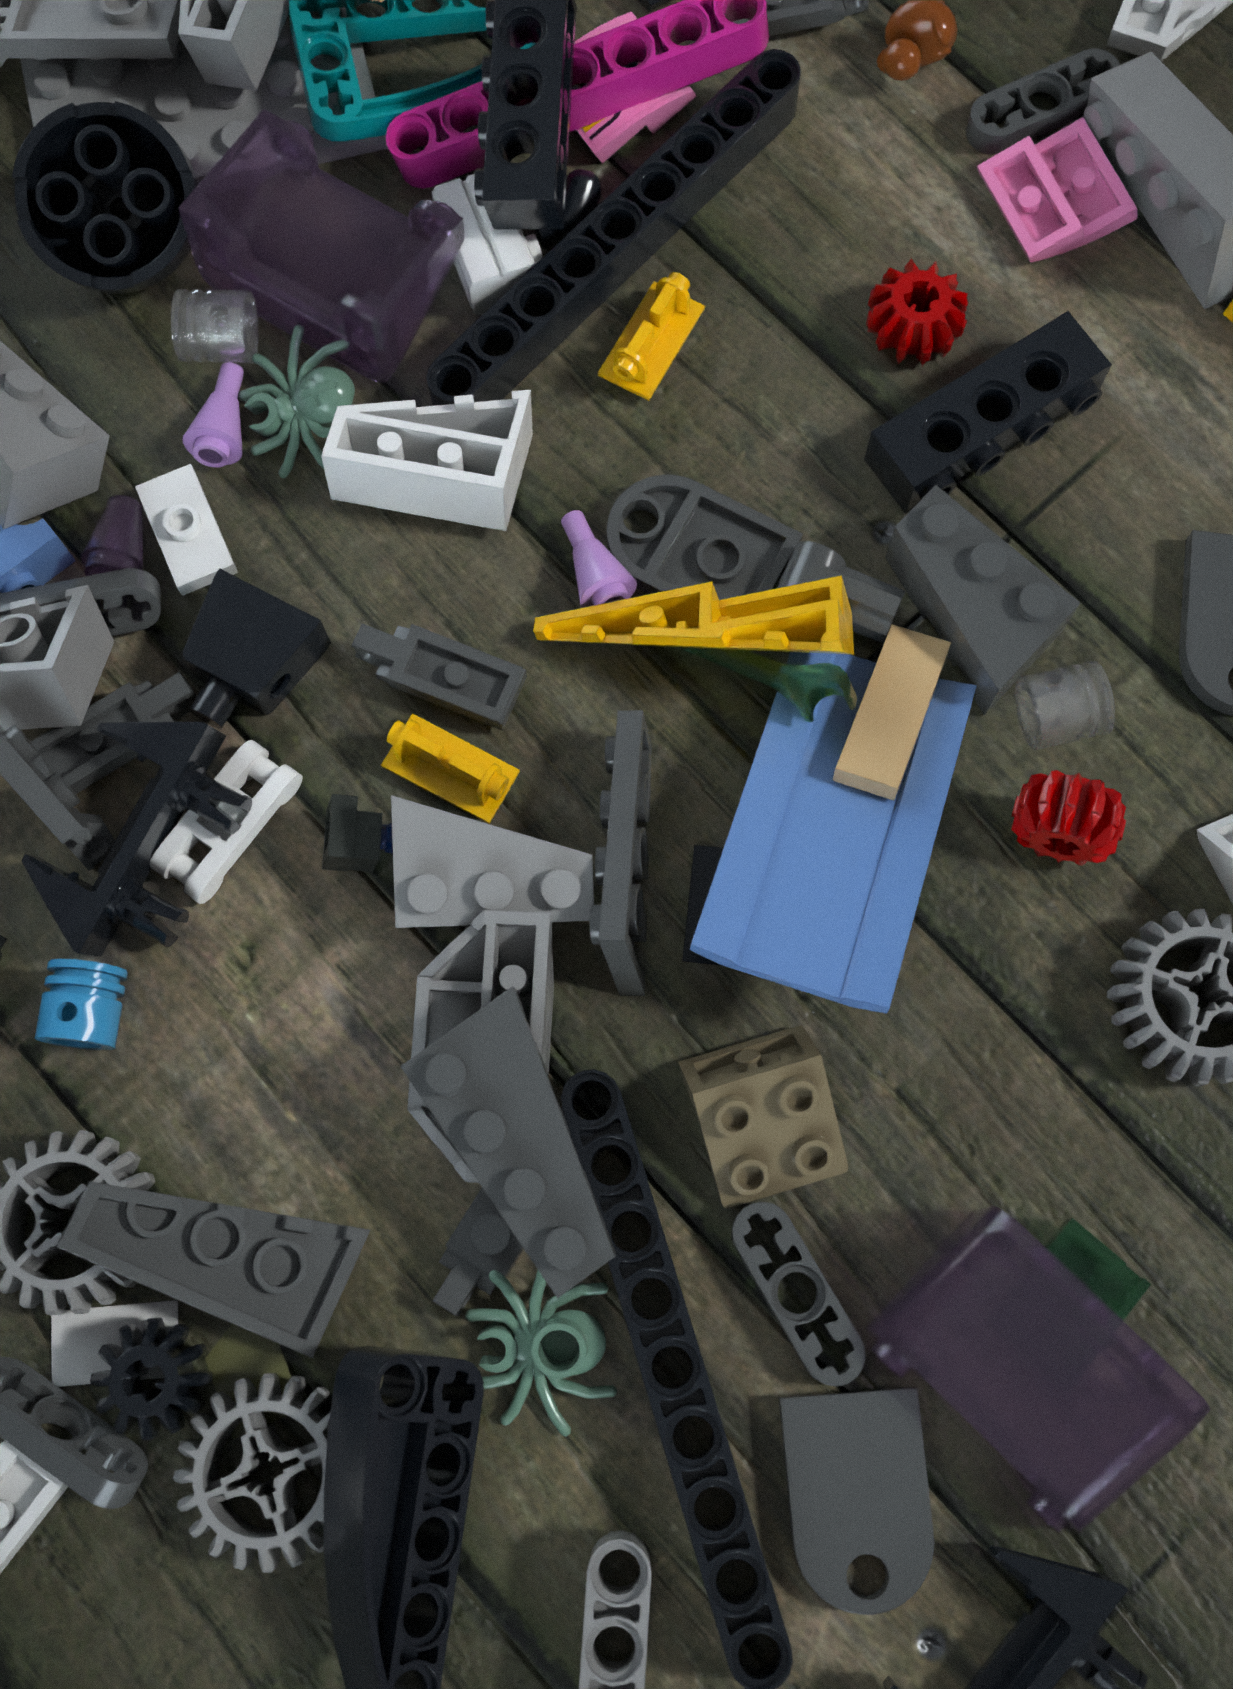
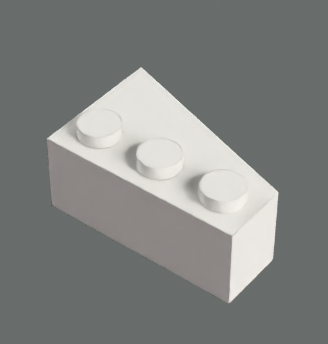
[321,390,533,531]

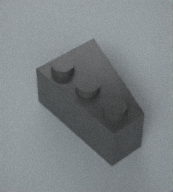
[885,485,1080,715]

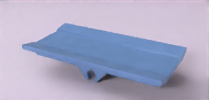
[690,652,977,1014]

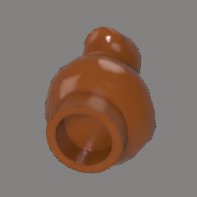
[877,0,958,81]

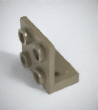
[678,1025,849,1209]

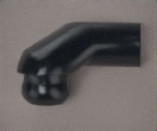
[535,169,602,245]

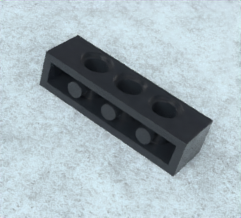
[474,0,577,229]
[864,311,1112,514]

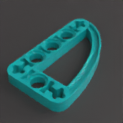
[289,0,536,142]

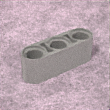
[579,1530,652,1689]

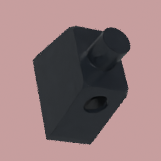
[182,568,331,729]

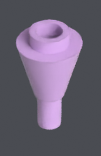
[183,362,244,468]
[561,510,637,608]

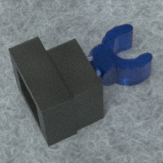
[322,794,393,872]

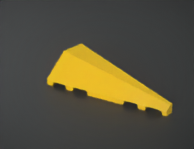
[533,575,854,655]

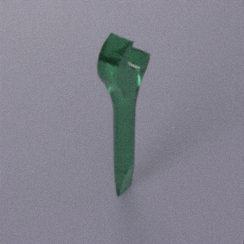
[678,647,857,722]

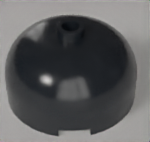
[12,101,201,293]

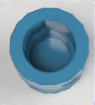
[35,959,128,1050]

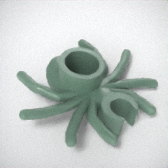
[238,324,355,479]
[465,1269,617,1436]

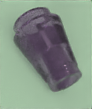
[81,495,143,576]

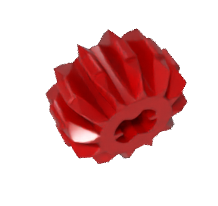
[866,258,968,367]
[1011,770,1126,866]

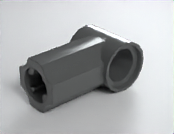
[776,541,905,643]

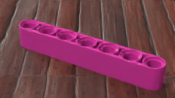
[385,0,769,189]

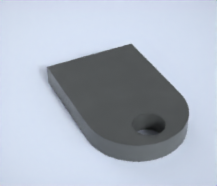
[607,474,803,600]
[1179,530,1233,716]
[778,1387,934,1615]

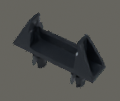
[21,722,252,956]
[883,1545,1148,1689]

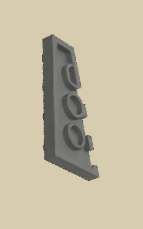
[590,710,652,996]
[400,986,617,1298]
[56,1181,370,1358]

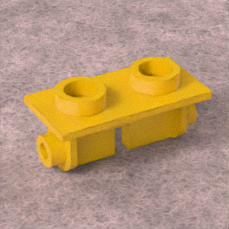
[598,272,705,401]
[381,713,520,824]

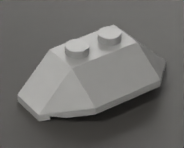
[407,910,554,1183]

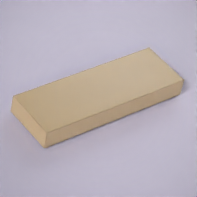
[833,624,951,801]

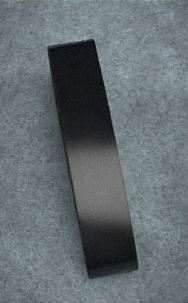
[324,1346,484,1689]

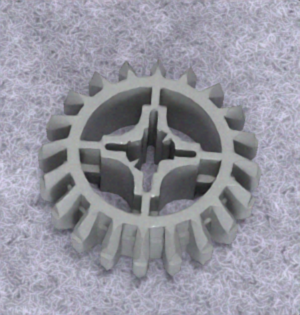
[1107,909,1233,1087]
[0,1130,155,1315]
[173,1373,331,1573]

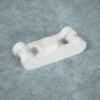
[150,739,303,904]

